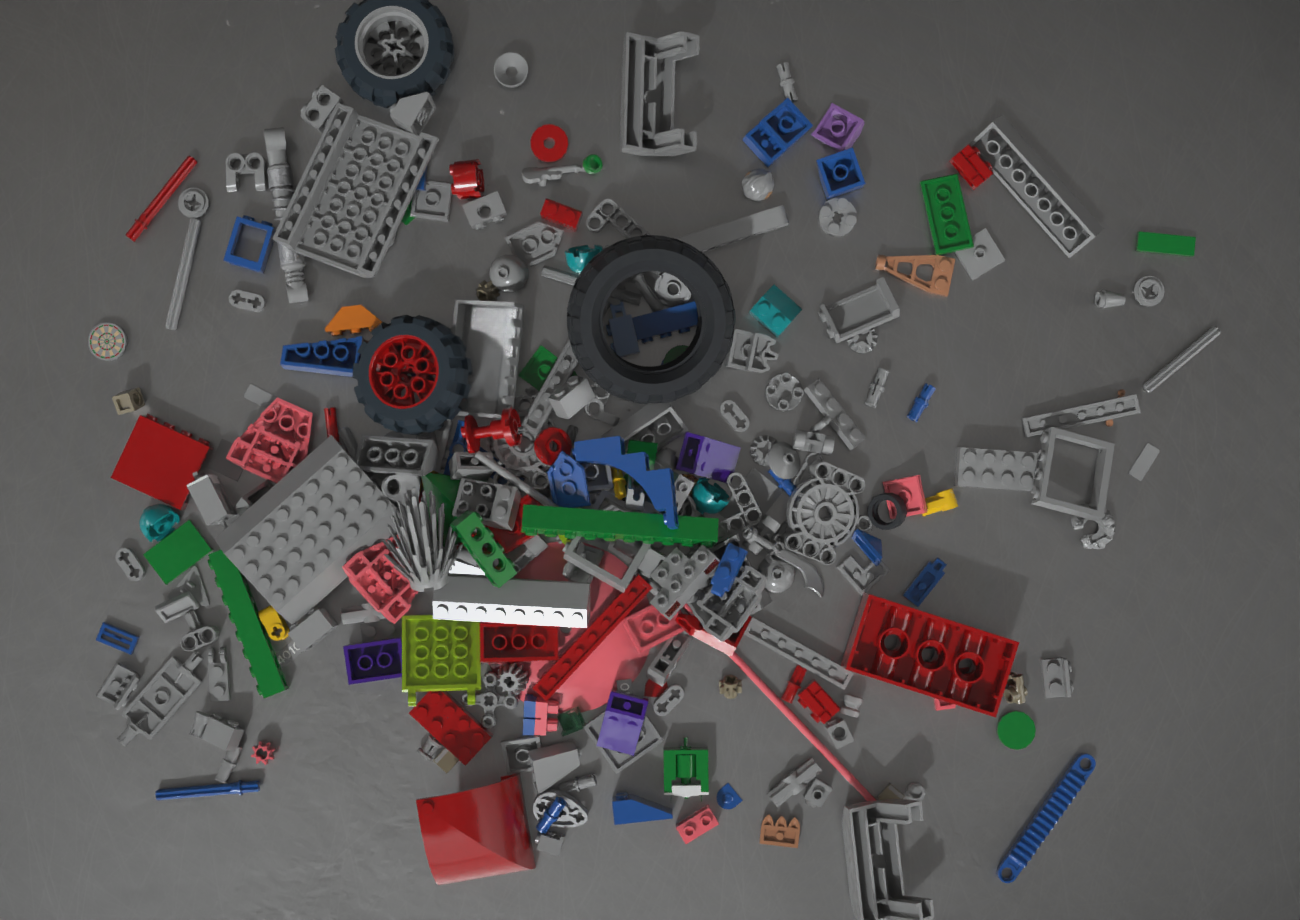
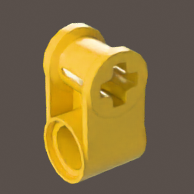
[258,605,290,641]

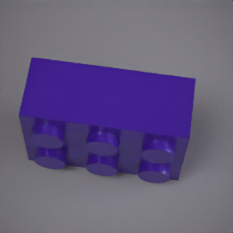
[343,637,402,685]

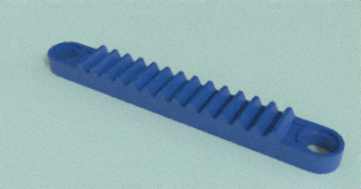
[996,753,1096,883]

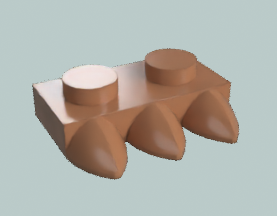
[759,814,800,848]

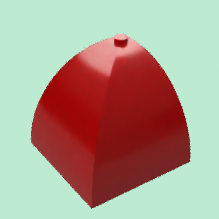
[416,773,536,885]

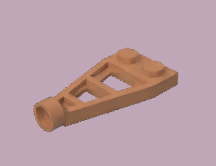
[875,254,955,297]

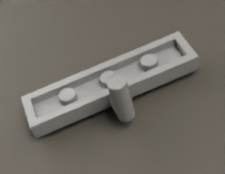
[804,378,866,450]

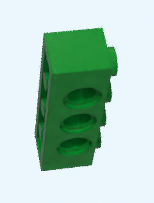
[449,510,517,588]

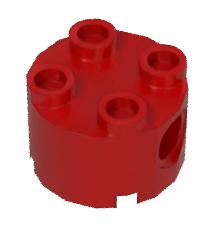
[449,159,485,200]

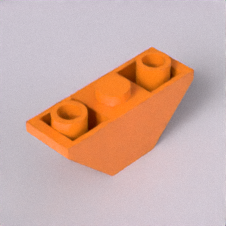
[325,305,382,336]

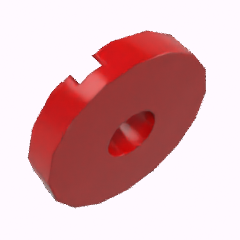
[530,124,568,163]
[534,427,572,466]

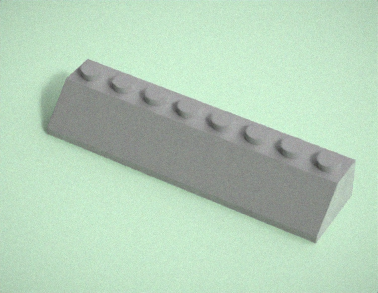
[969,115,1104,258]
[433,575,590,628]

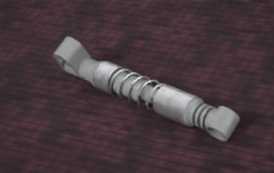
[264,127,308,303]

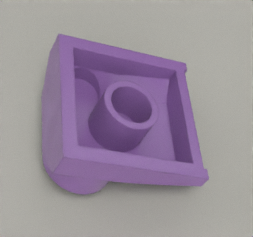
[811,103,865,153]

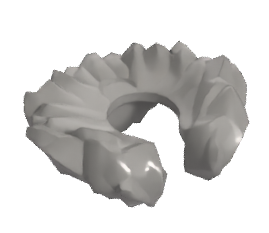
[1071,503,1116,550]

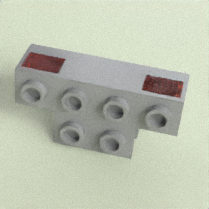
[650,545,720,621]

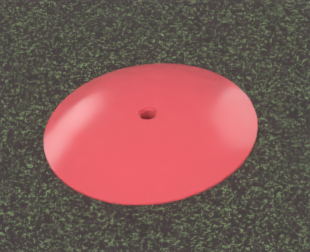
[481,542,650,714]

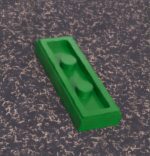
[1136,231,1196,257]

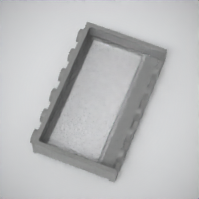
[451,299,524,419]

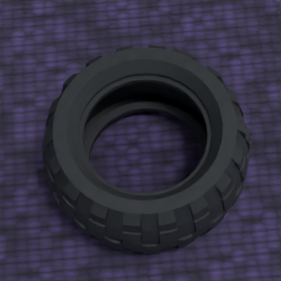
[567,235,736,404]

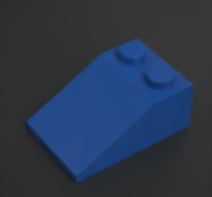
[612,791,673,825]

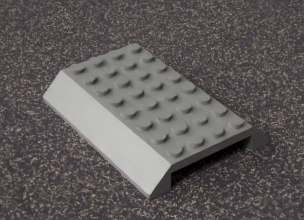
[272,103,439,278]
[215,435,408,625]

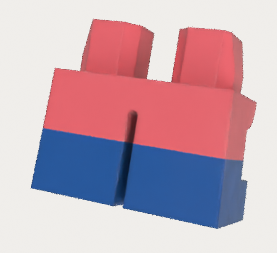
[523,694,559,736]

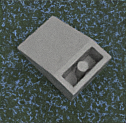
[452,478,522,531]

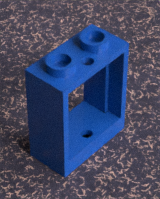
[224,215,276,274]

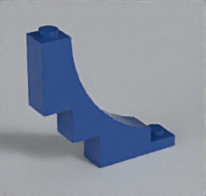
[572,436,679,530]

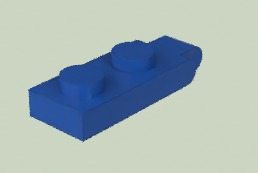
[711,543,748,597]
[903,557,947,607]

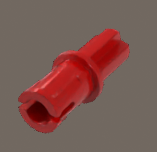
[781,665,807,704]

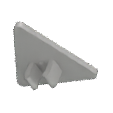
[168,566,210,606]

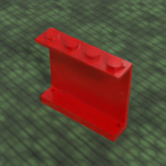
[111,413,214,510]

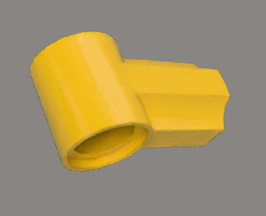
[921,488,958,517]

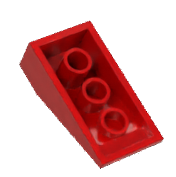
[480,623,558,663]

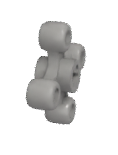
[461,671,519,729]

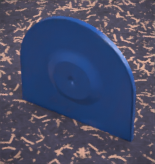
[717,783,743,809]

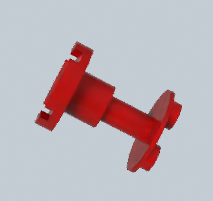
[461,407,522,454]

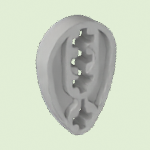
[533,788,588,828]

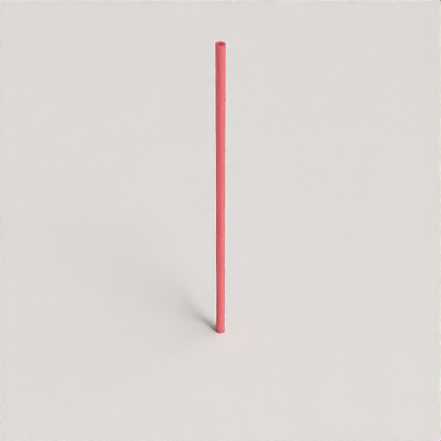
[682,603,876,801]

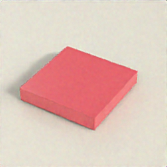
[883,475,928,519]

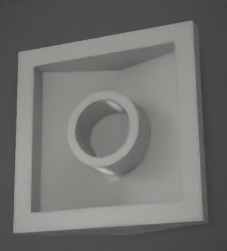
[501,735,542,775]

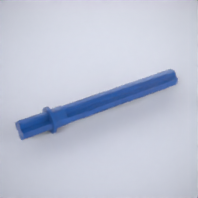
[155,780,260,800]

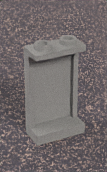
[818,277,900,344]

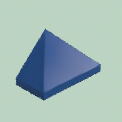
[852,529,883,567]

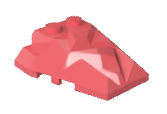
[226,397,313,484]
[342,534,419,624]

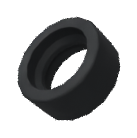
[868,493,907,530]

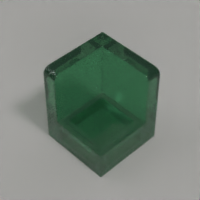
[557,707,586,737]

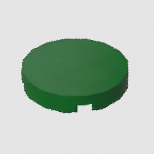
[996,711,1036,750]

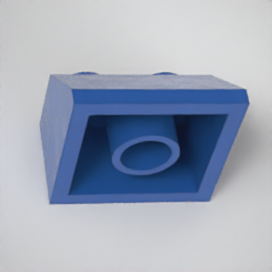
[816,147,865,200]

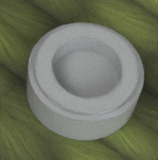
[905,782,925,801]

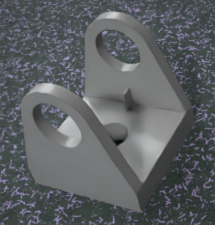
[369,473,421,508]

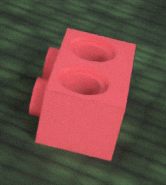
[676,804,719,844]

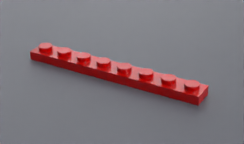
[532,574,653,701]

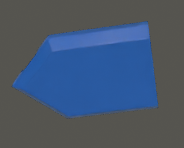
[547,451,591,508]

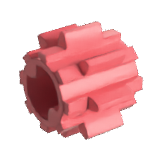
[251,740,276,765]

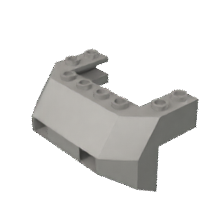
[620,31,700,156]
[842,799,935,920]

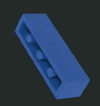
[632,301,698,344]

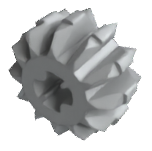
[495,662,529,695]

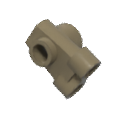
[1004,672,1028,704]

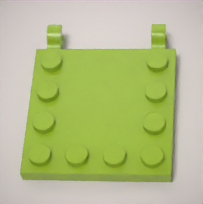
[402,615,481,706]

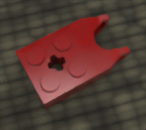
[675,613,752,656]

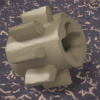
[476,280,500,301]
[719,675,742,699]

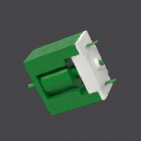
[663,737,709,802]

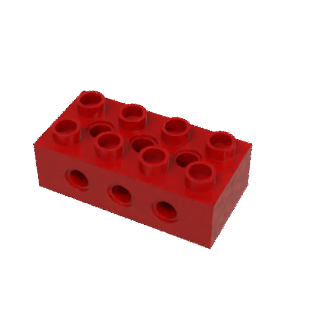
[841,592,1020,718]

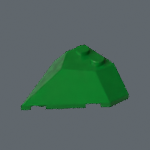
[421,473,487,547]

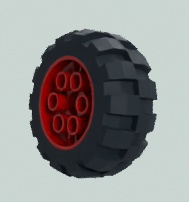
[352,315,472,435]

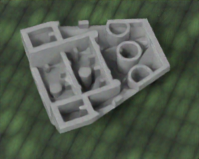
[687,566,768,642]

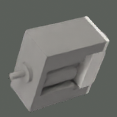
[186,471,237,529]

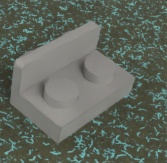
[1040,657,1074,698]

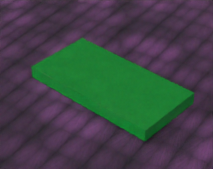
[920,173,974,255]

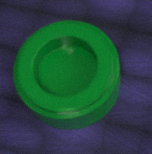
[583,154,603,174]

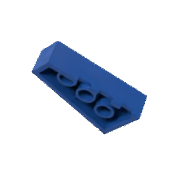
[280,336,365,377]

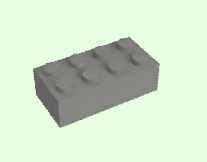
[954,447,1037,492]

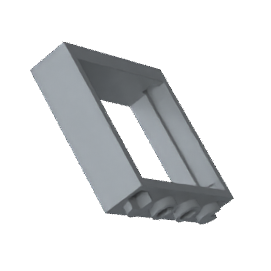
[1031,427,1115,521]
[562,489,652,593]

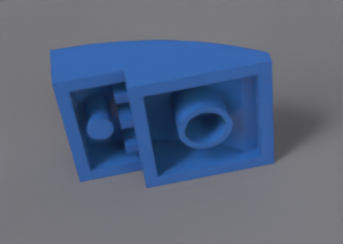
[743,98,813,168]

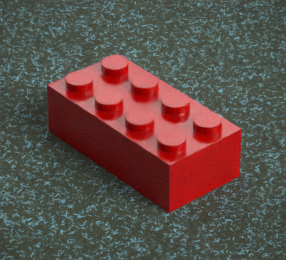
[409,691,493,766]

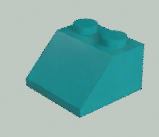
[749,284,802,338]

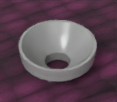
[493,52,528,88]

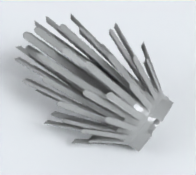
[381,487,463,592]

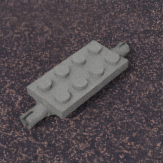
[117,651,204,746]

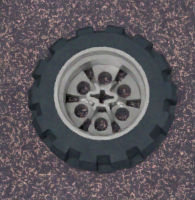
[335,0,454,109]

